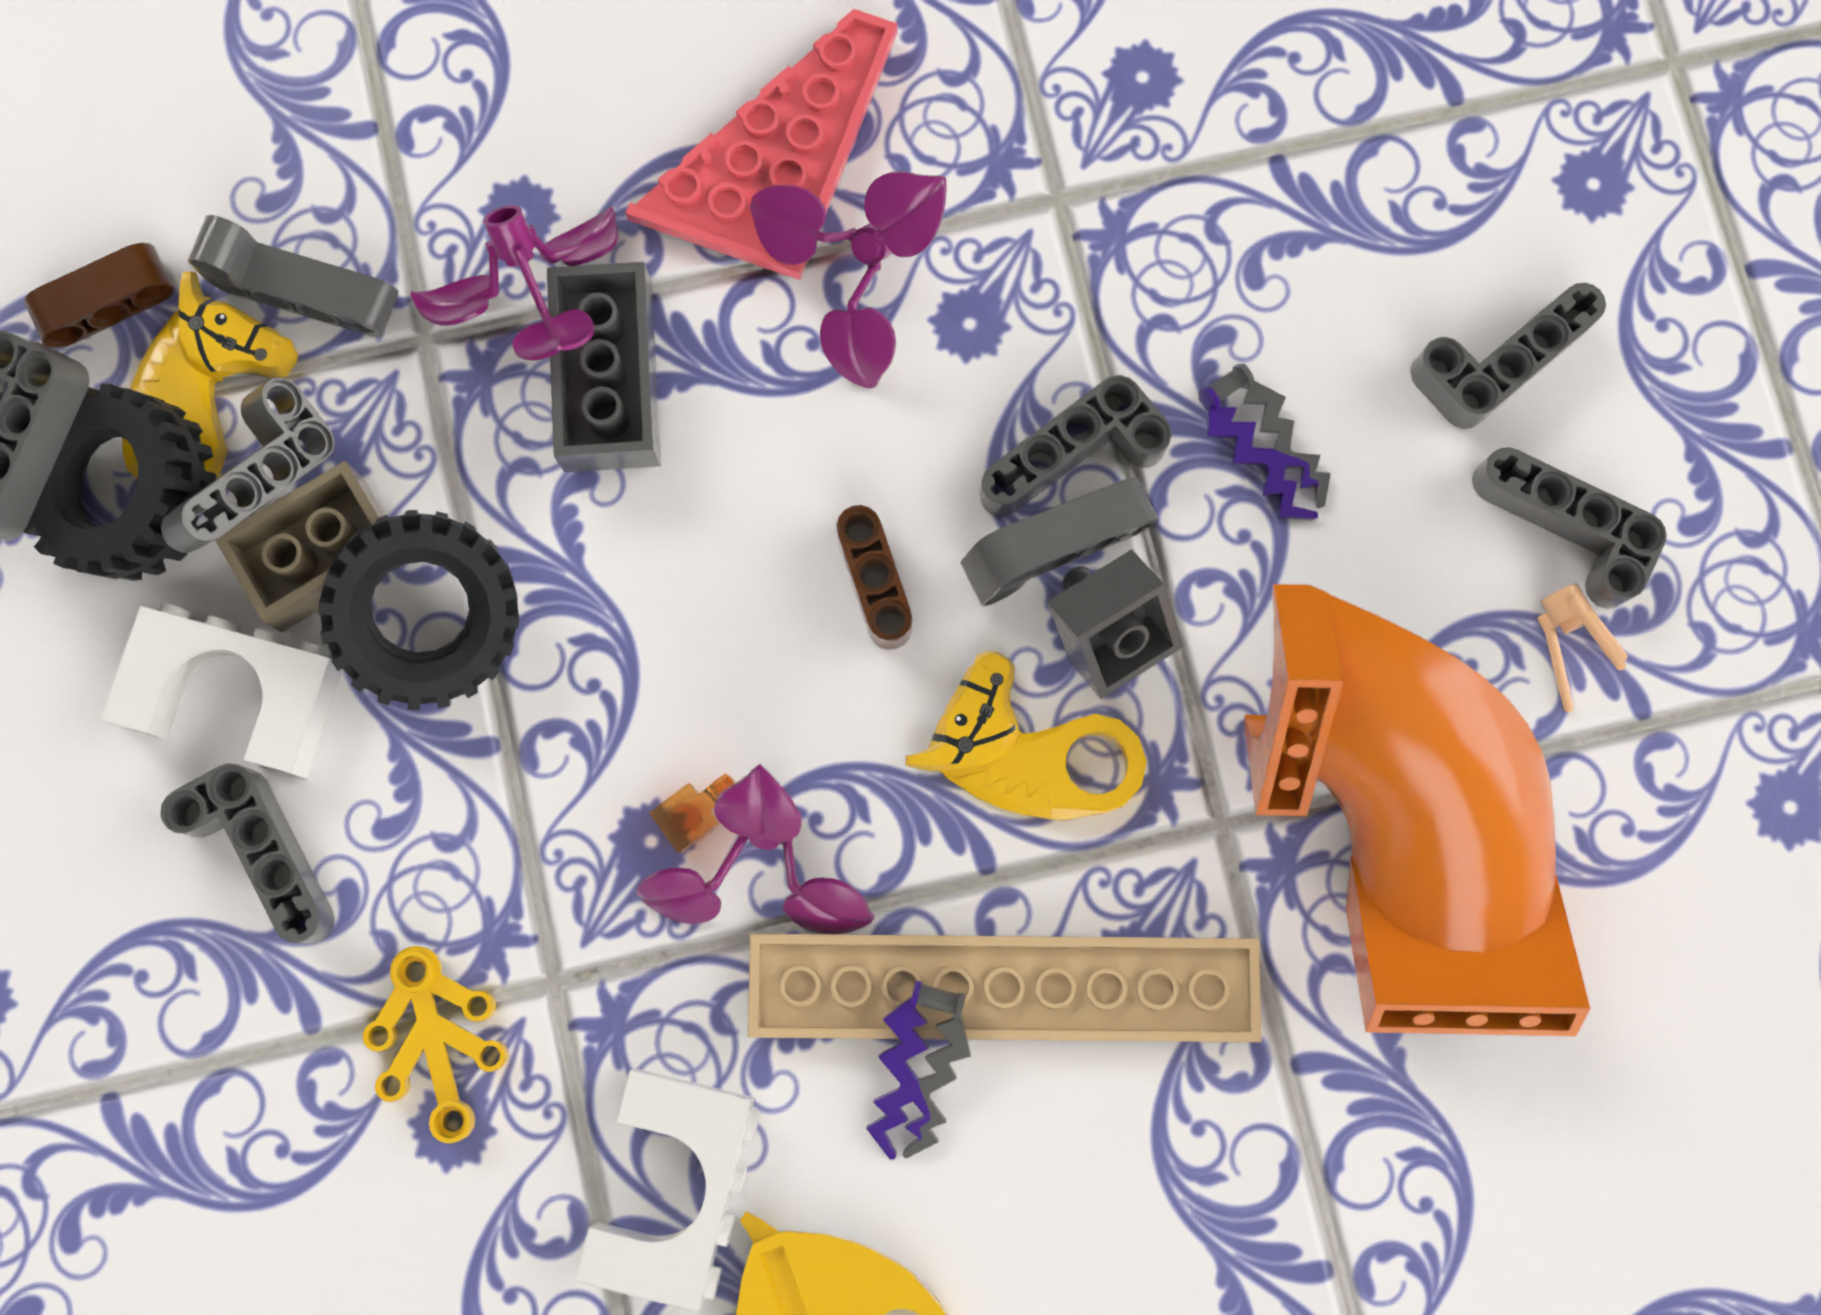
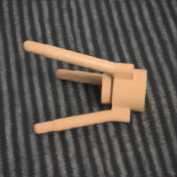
[1537,583,1628,713]

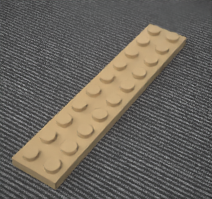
[748,934,1262,1042]

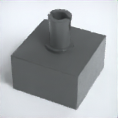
[1047,549,1184,699]

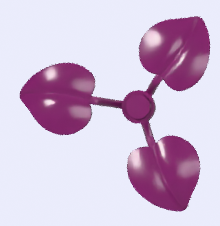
[750,171,947,388]
[410,205,618,361]
[636,764,875,934]

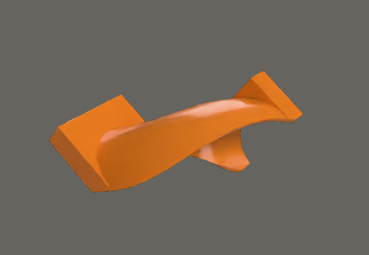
[1244,584,1591,1036]

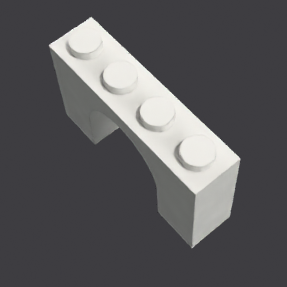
[100,603,343,779]
[575,1068,760,1312]

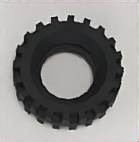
[24,383,217,581]
[318,510,519,710]

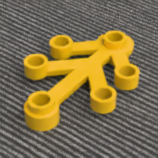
[363,946,509,1144]

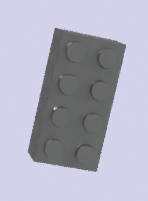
[547,262,661,472]

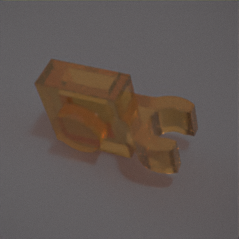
[649,773,736,854]

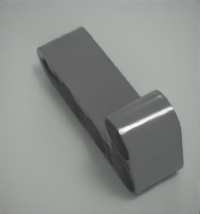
[188,215,399,338]
[1410,283,1606,429]
[0,330,89,541]
[980,375,1172,517]
[161,377,335,553]
[1472,447,1667,609]
[960,476,1159,607]
[160,763,335,944]

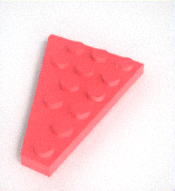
[626,9,898,280]

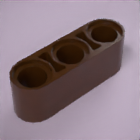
[24,243,174,348]
[837,505,912,650]

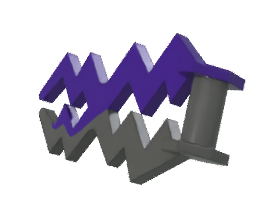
[1198,364,1331,520]
[866,981,971,1160]

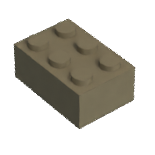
[215,461,385,632]

